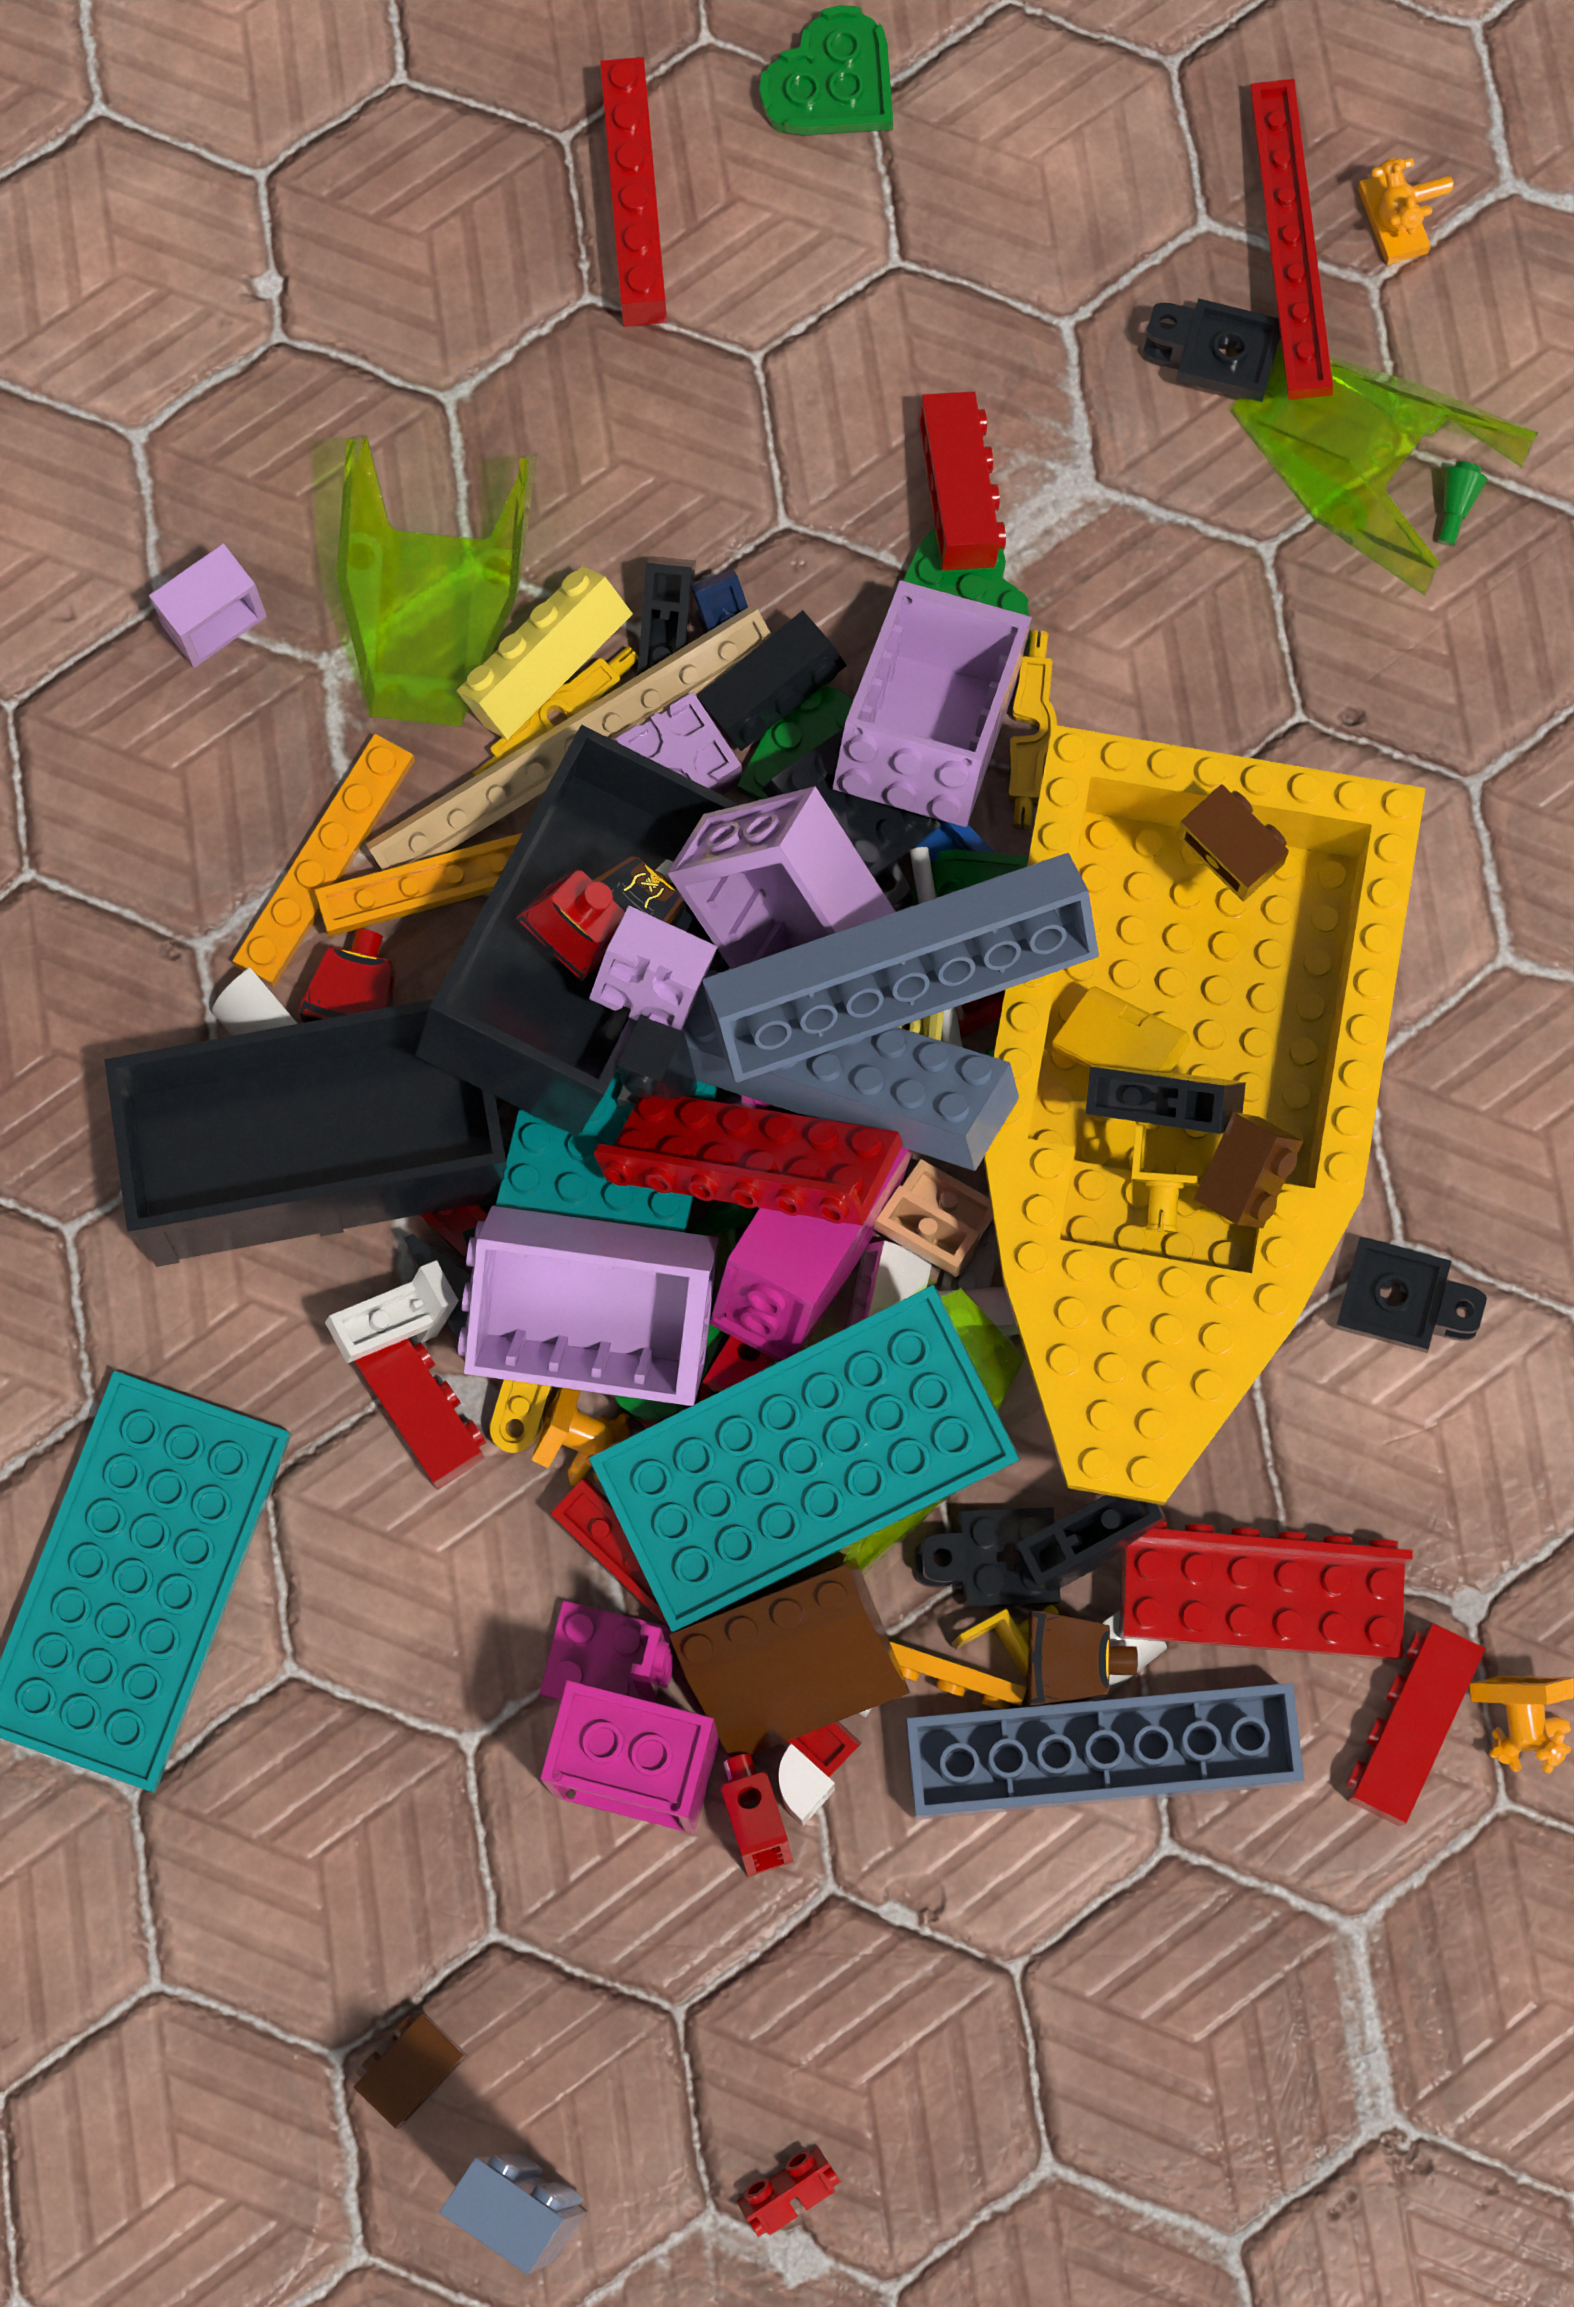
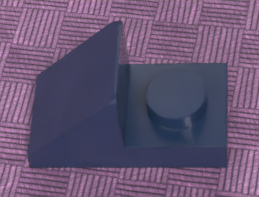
[691,569,748,634]

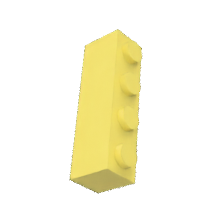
[456,566,633,740]

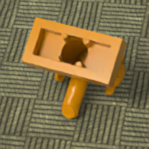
[1358,158,1454,266]
[531,1387,630,1486]
[1469,1675,1574,1774]

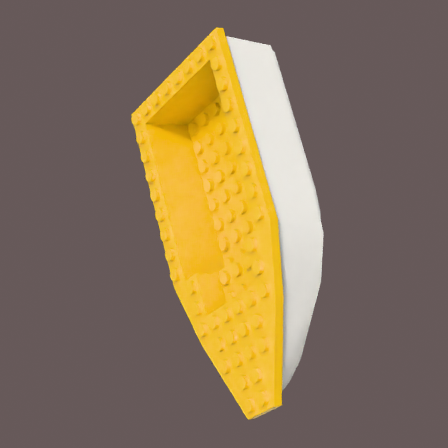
[984,724,1426,1505]

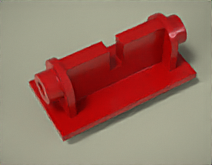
[736,2146,841,2238]

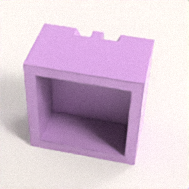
[149,543,267,668]
[615,692,742,795]
[589,906,718,1030]

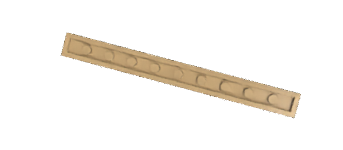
[366,605,771,871]

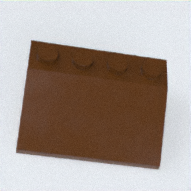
[669,1558,910,1758]

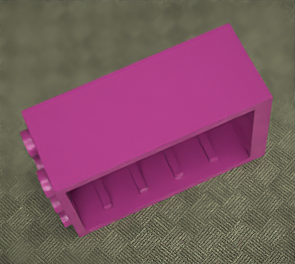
[710,1147,913,1362]
[541,1681,719,1834]

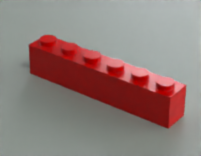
[600,57,667,327]

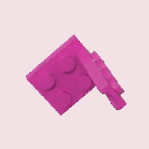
[539,1601,674,1703]

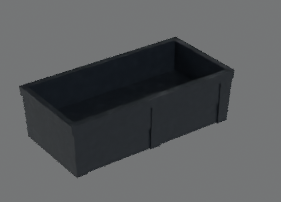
[416,724,740,1137]
[104,999,507,1267]

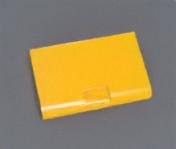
[1052,986,1190,1073]

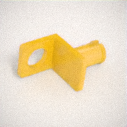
[1132,1124,1200,1232]
[952,1605,1059,1677]

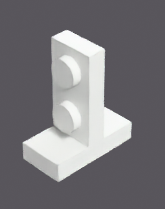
[325,1260,458,1363]

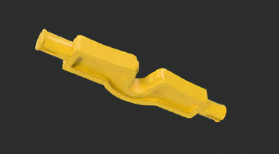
[1009,630,1057,830]
[472,646,639,777]

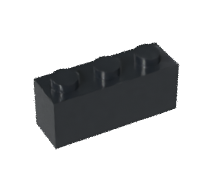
[697,610,847,751]

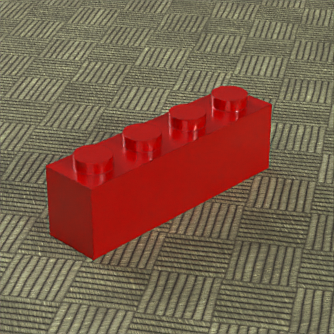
[918,391,1006,571]
[354,1338,487,1490]
[1345,1623,1486,1827]

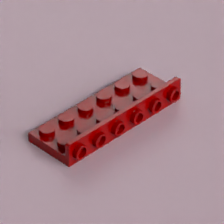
[594,1095,903,1226]
[1119,1521,1413,1660]

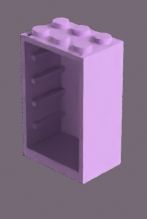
[833,580,1032,827]
[667,786,895,969]
[458,1206,719,1406]

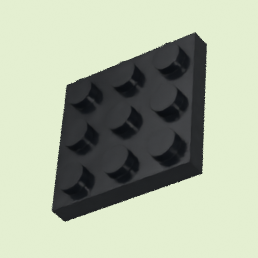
[762,728,941,879]

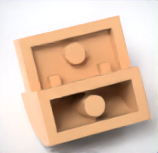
[874,1159,994,1277]

